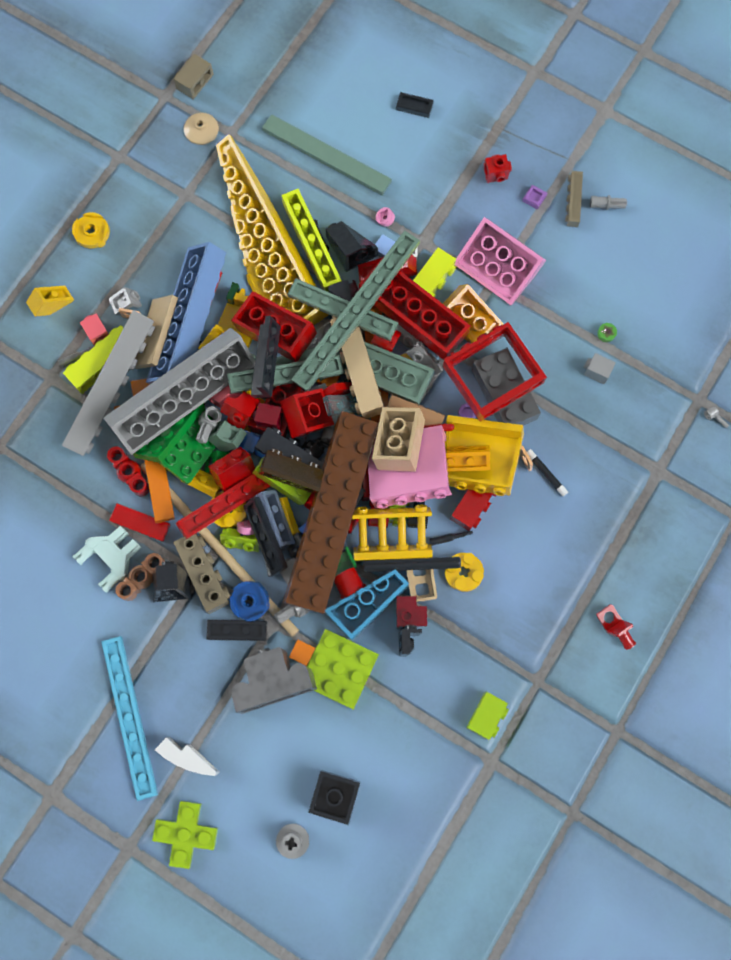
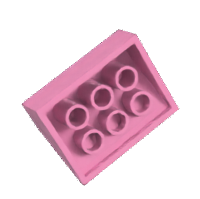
[455,217,546,305]

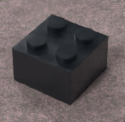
[308,770,360,825]

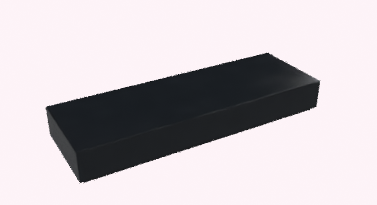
[206,620,267,641]

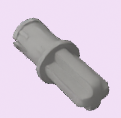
[590,195,627,210]

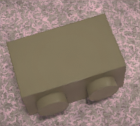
[174,54,214,100]

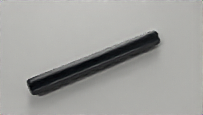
[363,557,461,572]

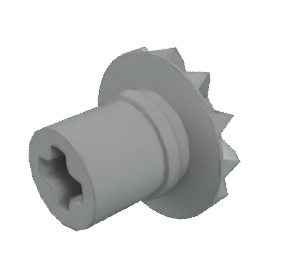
[276,824,309,859]

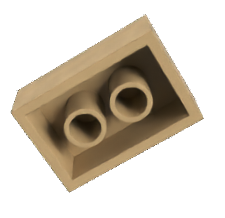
[372,407,425,472]

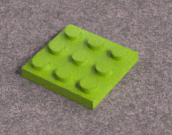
[308,629,379,710]

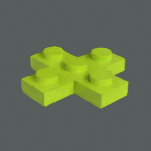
[152,801,218,869]

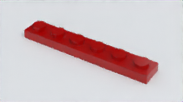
[175,474,270,540]

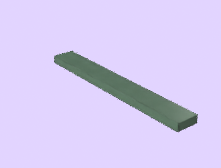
[262,114,392,196]

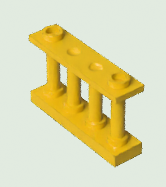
[352,505,433,561]

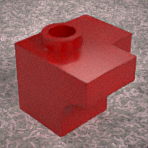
[220,391,260,430]

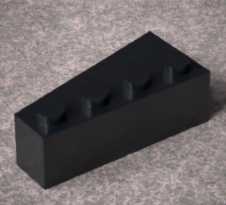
[152,561,192,603]

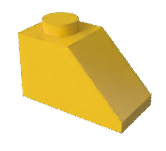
[26,286,74,317]

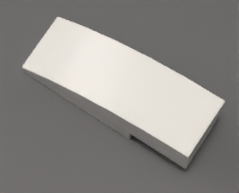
[155,737,220,776]

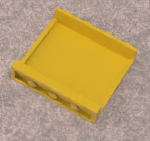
[445,415,524,496]

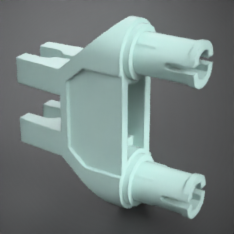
[73,526,141,593]

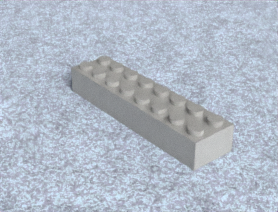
[104,328,255,455]

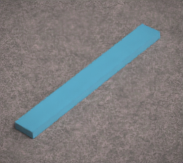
[101,636,158,801]

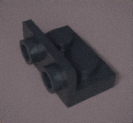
[398,625,422,657]

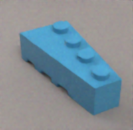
[325,569,409,641]

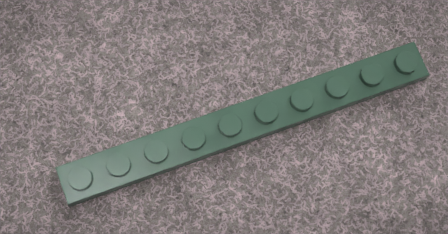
[291,230,420,392]

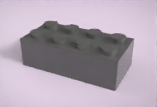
[471,347,541,426]

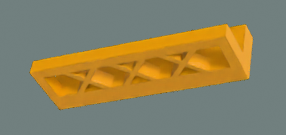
[445,445,490,472]

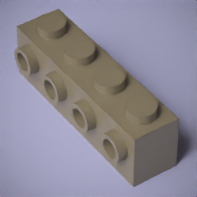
[173,534,231,614]

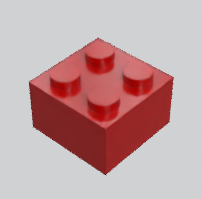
[280,388,335,438]

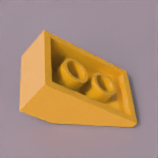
[443,284,503,343]

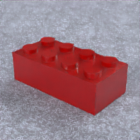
[231,291,317,362]

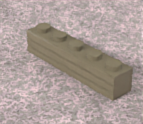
[565,171,583,227]

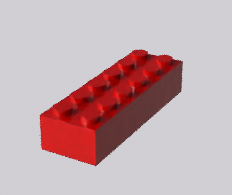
[359,258,471,360]

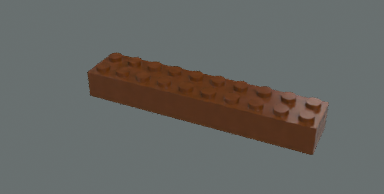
[283,411,379,614]

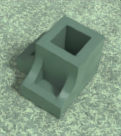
[208,420,247,452]

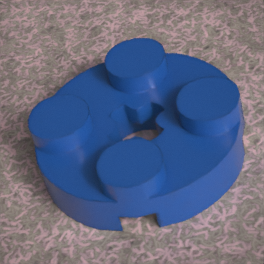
[230,581,270,621]

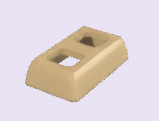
[407,569,437,602]

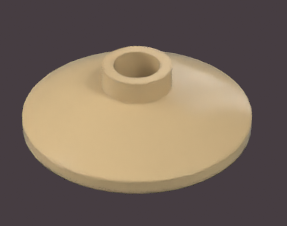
[184,113,219,145]

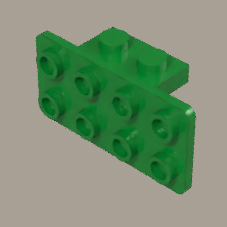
[158,409,220,484]

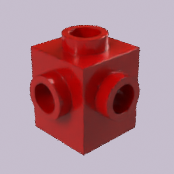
[483,154,512,183]

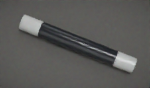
[527,449,568,497]

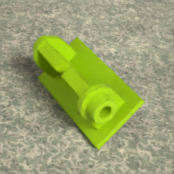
[220,527,259,552]

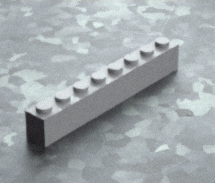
[62,310,155,456]

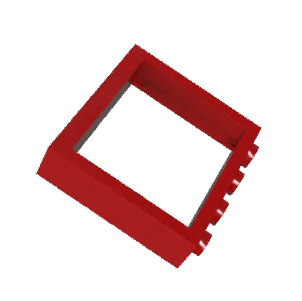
[443,322,547,422]

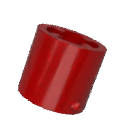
[371,330,402,352]
[334,567,366,599]

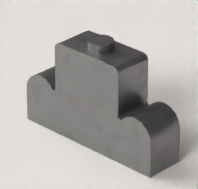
[232,647,317,714]

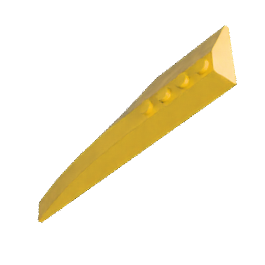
[216,134,329,325]

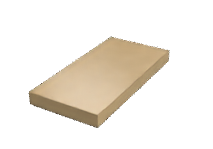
[135,295,178,369]

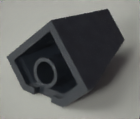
[326,221,378,272]

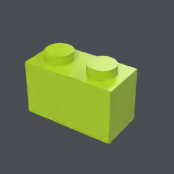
[466,691,509,740]

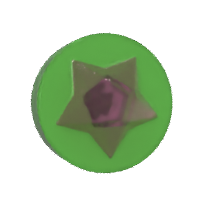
[597,323,617,342]

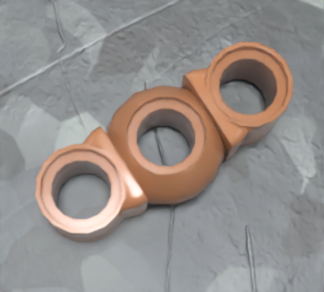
[116,553,165,601]

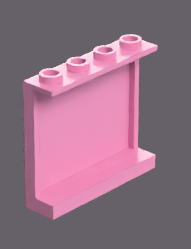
[368,425,452,509]

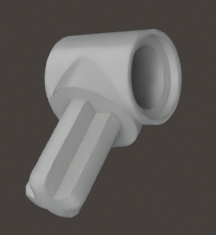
[196,406,222,444]
[274,604,311,624]

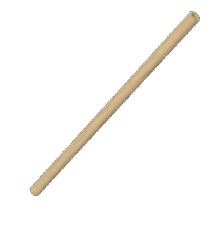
[140,462,299,637]

